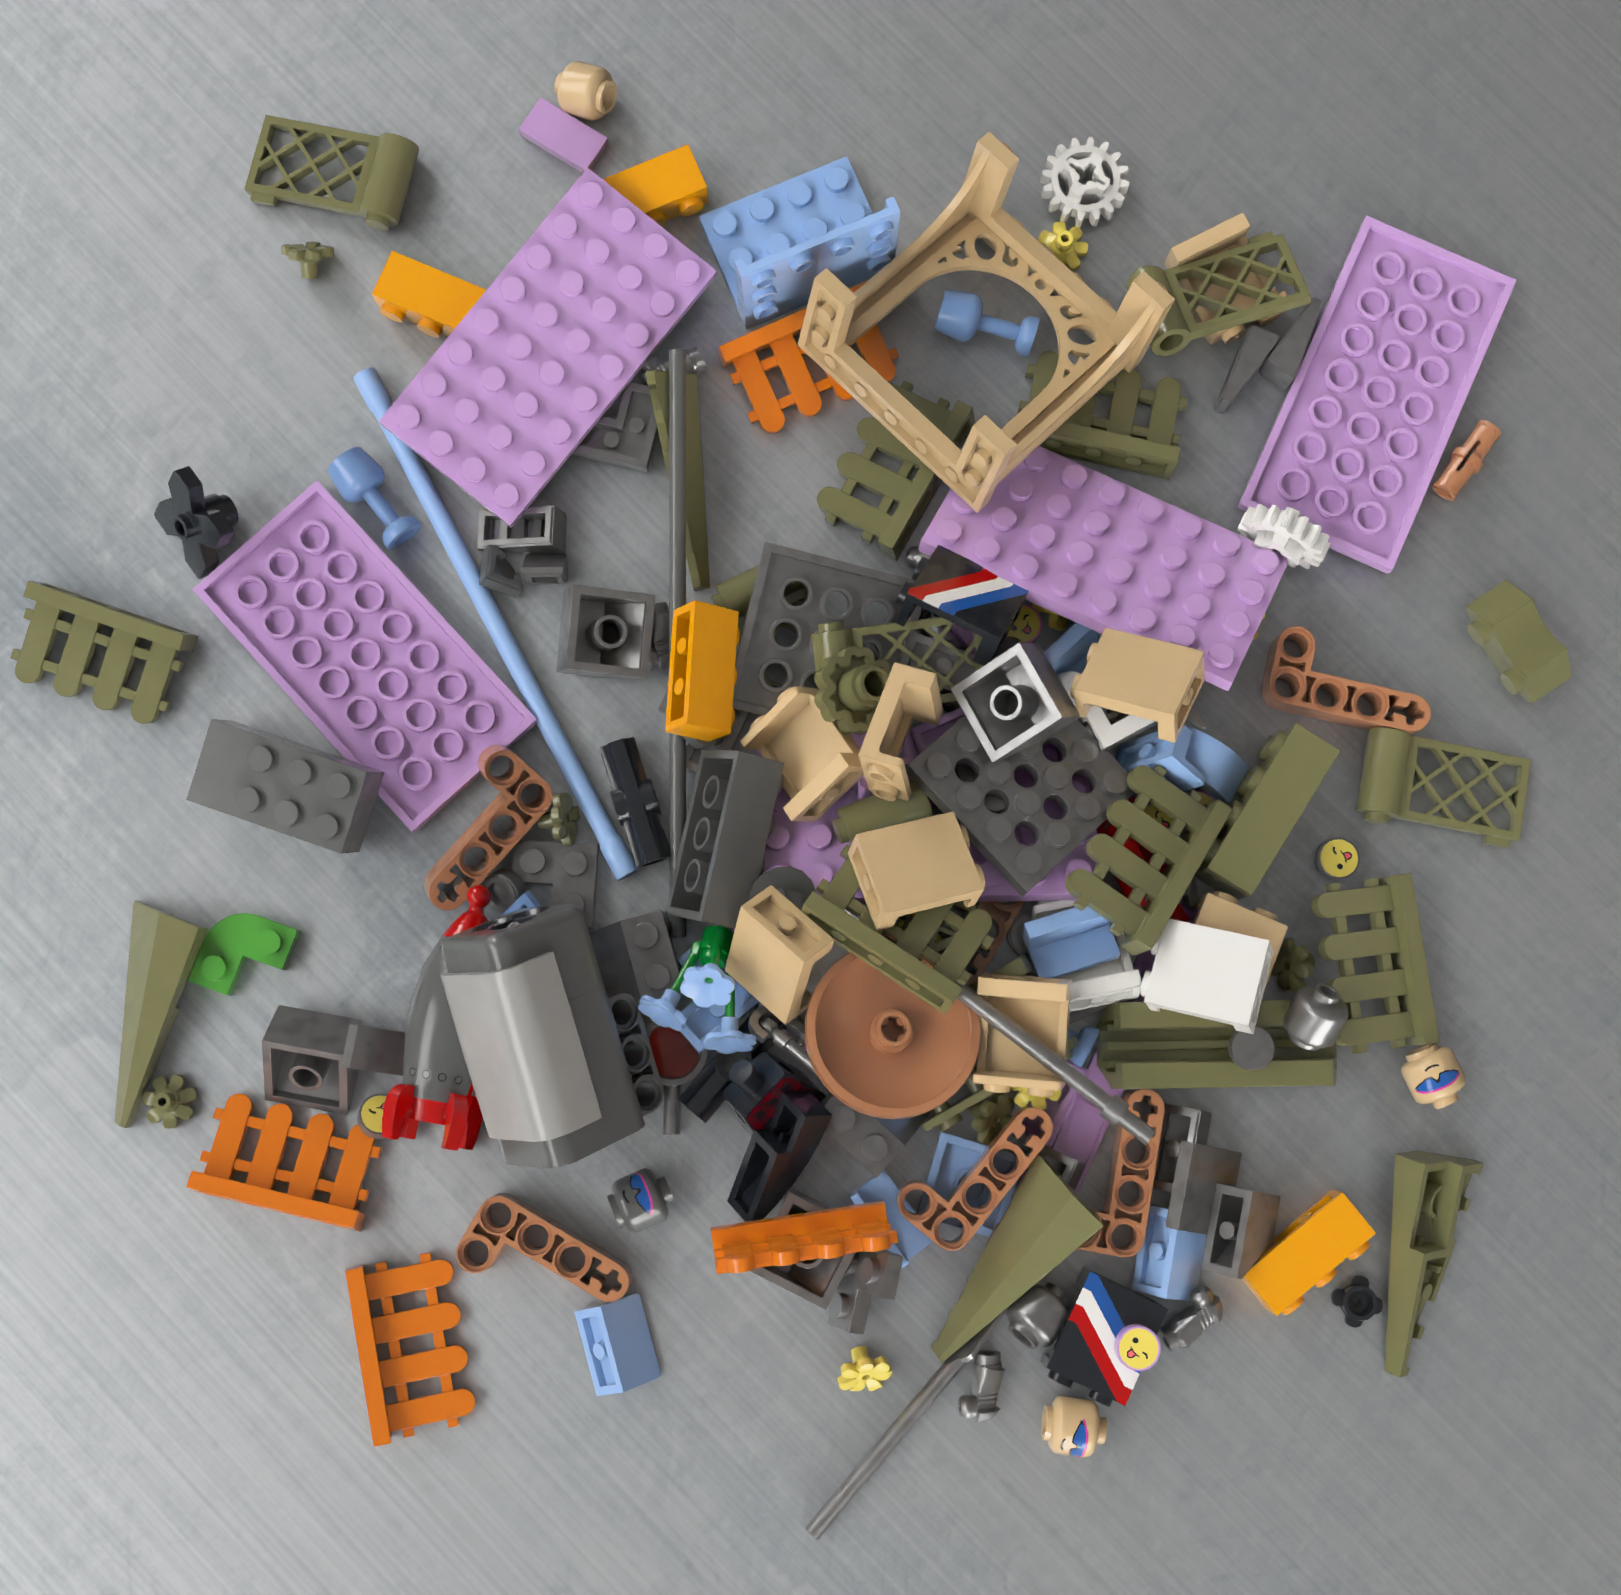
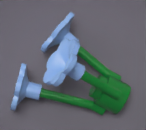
[638,925,756,1054]

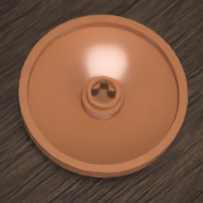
[804,953,981,1119]

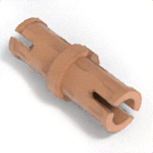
[1432,420,1501,501]

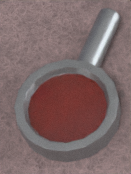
[645,1021,709,1135]

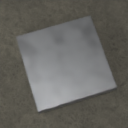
[1166,1140,1242,1234]

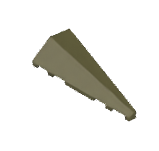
[645,370,710,591]
[115,900,208,1128]
[1385,1150,1483,1377]
[931,1153,1104,1363]

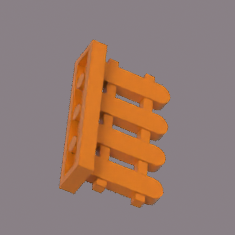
[718,281,899,434]
[186,1093,382,1232]
[710,1201,898,1274]
[345,1252,475,1447]

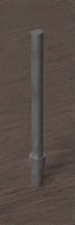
[956,982,1156,1145]

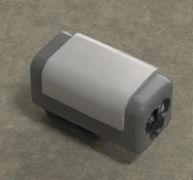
[440,904,663,1168]

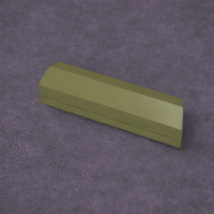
[1096,1000,1337,1089]

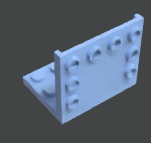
[699,156,900,329]

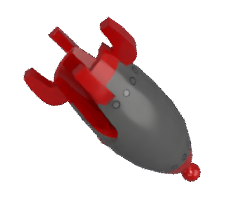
[382,885,491,1151]

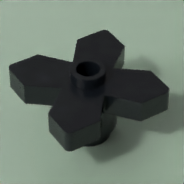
[154,466,239,579]

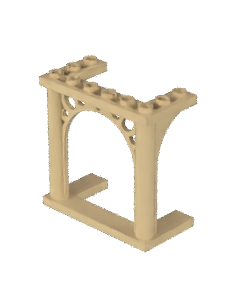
[798,132,1175,513]

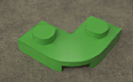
[188,913,301,996]

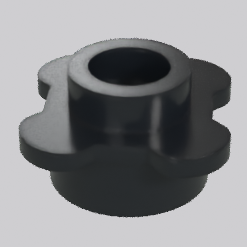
[1331,1275,1383,1328]

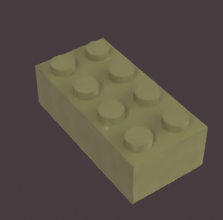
[1195,723,1341,900]

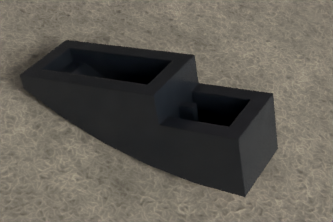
[727,1091,832,1222]

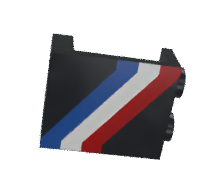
[896,545,1029,666]
[1040,1266,1169,1407]

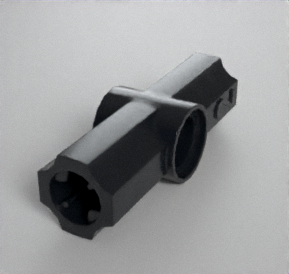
[600,737,671,868]
[678,1006,788,1123]

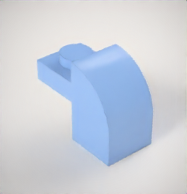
[1157,726,1249,803]

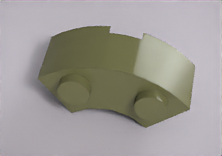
[1465,580,1572,704]

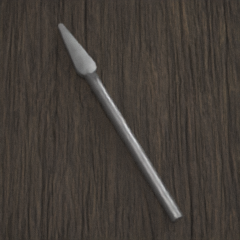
[805,1306,1010,1540]

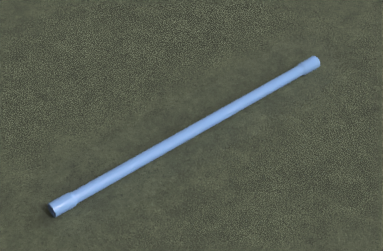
[353,367,639,881]

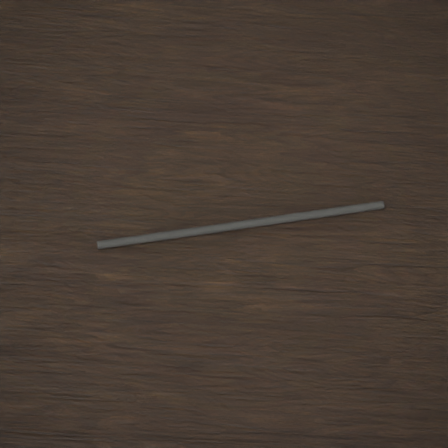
[669,348,686,937]

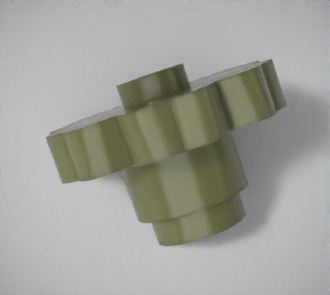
[814,646,891,735]

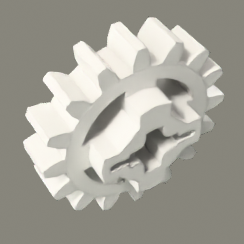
[1040,136,1130,228]
[1237,504,1331,569]

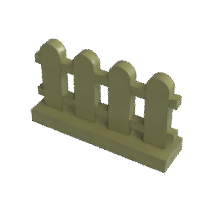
[1017,351,1188,480]
[817,380,975,561]
[10,581,199,724]
[1065,765,1232,956]
[801,844,994,1015]
[1311,873,1440,1054]

